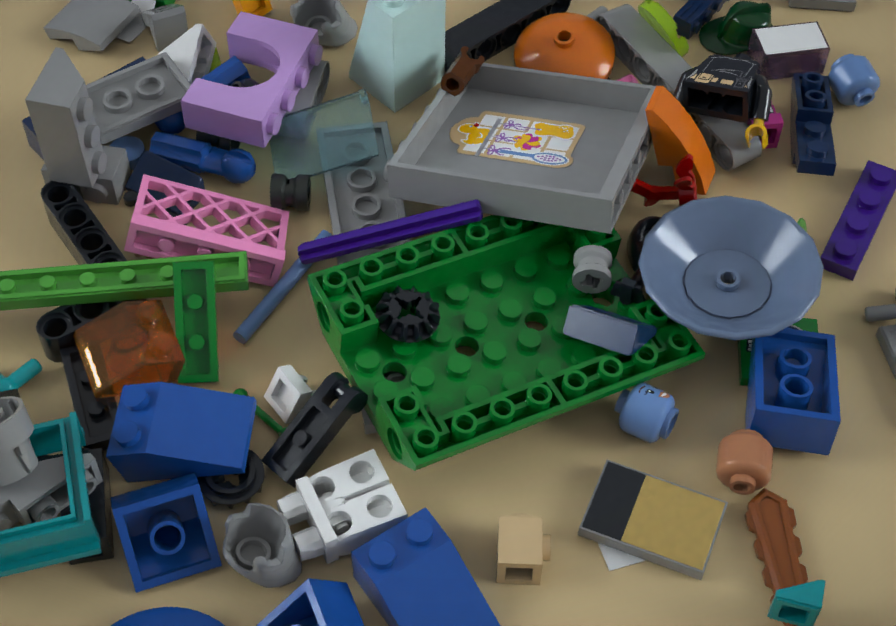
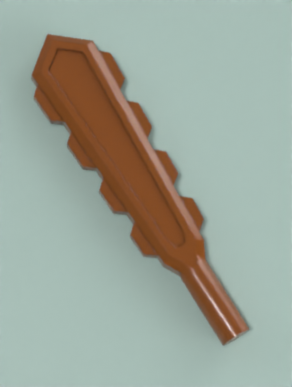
[745,488,808,626]

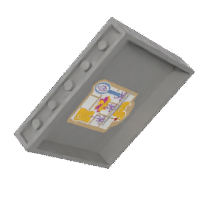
[384,63,666,234]

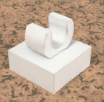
[264,365,316,424]

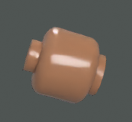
[716,429,773,495]

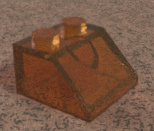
[73,300,185,398]

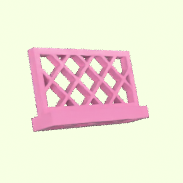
[124,174,290,287]

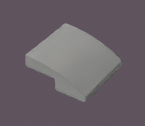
[44,0,141,51]

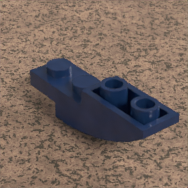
[790,72,836,176]

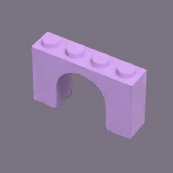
[181,11,323,148]

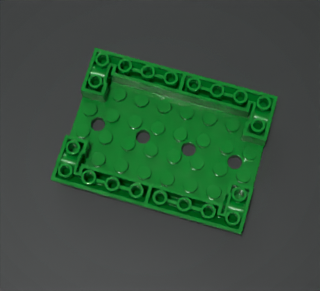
[307,215,706,471]

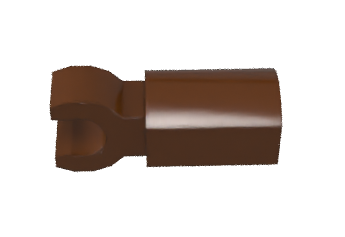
[441,46,485,96]

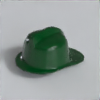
[699,1,774,55]

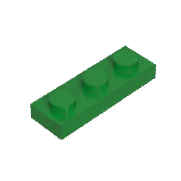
[172,261,219,383]

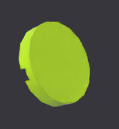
[638,0,689,57]

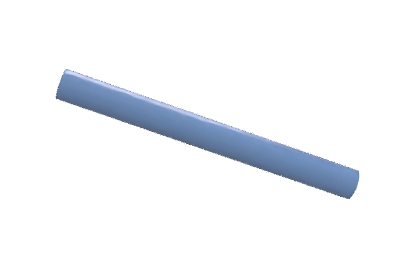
[233,230,332,344]

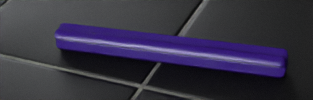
[298,199,483,265]

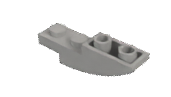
[0,453,103,531]

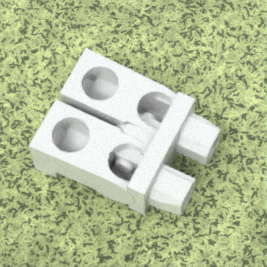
[277,449,408,564]

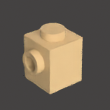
[496,513,551,585]

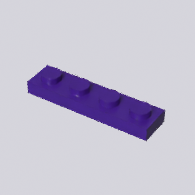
[820,160,896,281]

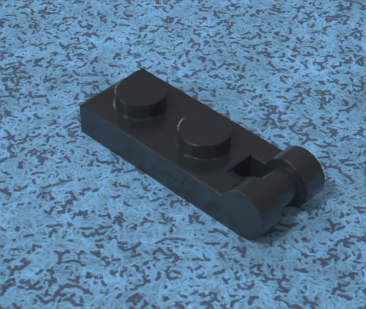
[261,372,368,488]

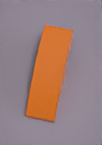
[645,85,716,195]

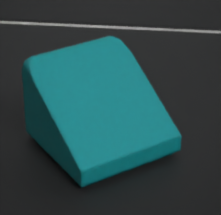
[767,580,825,626]

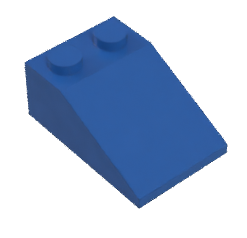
[745,328,841,456]
[106,382,257,483]
[351,507,500,626]

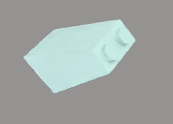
[349,0,446,113]

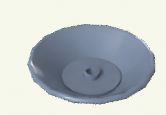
[638,196,824,341]

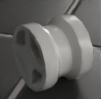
[572,245,612,294]

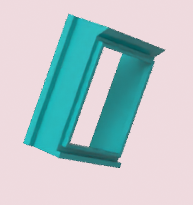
[0,411,102,578]

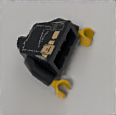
[673,53,772,149]

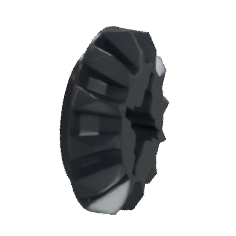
[375,285,440,343]
[197,449,266,509]

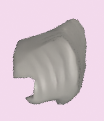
[290,0,358,47]
[223,503,302,588]

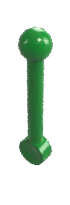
[233,388,287,437]

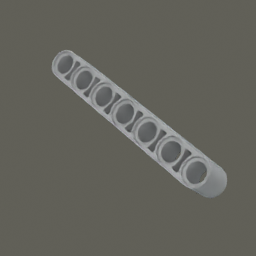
[595,4,762,171]

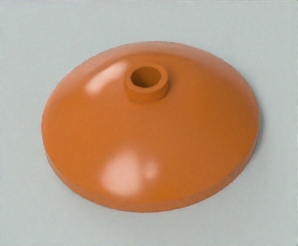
[514,12,615,79]

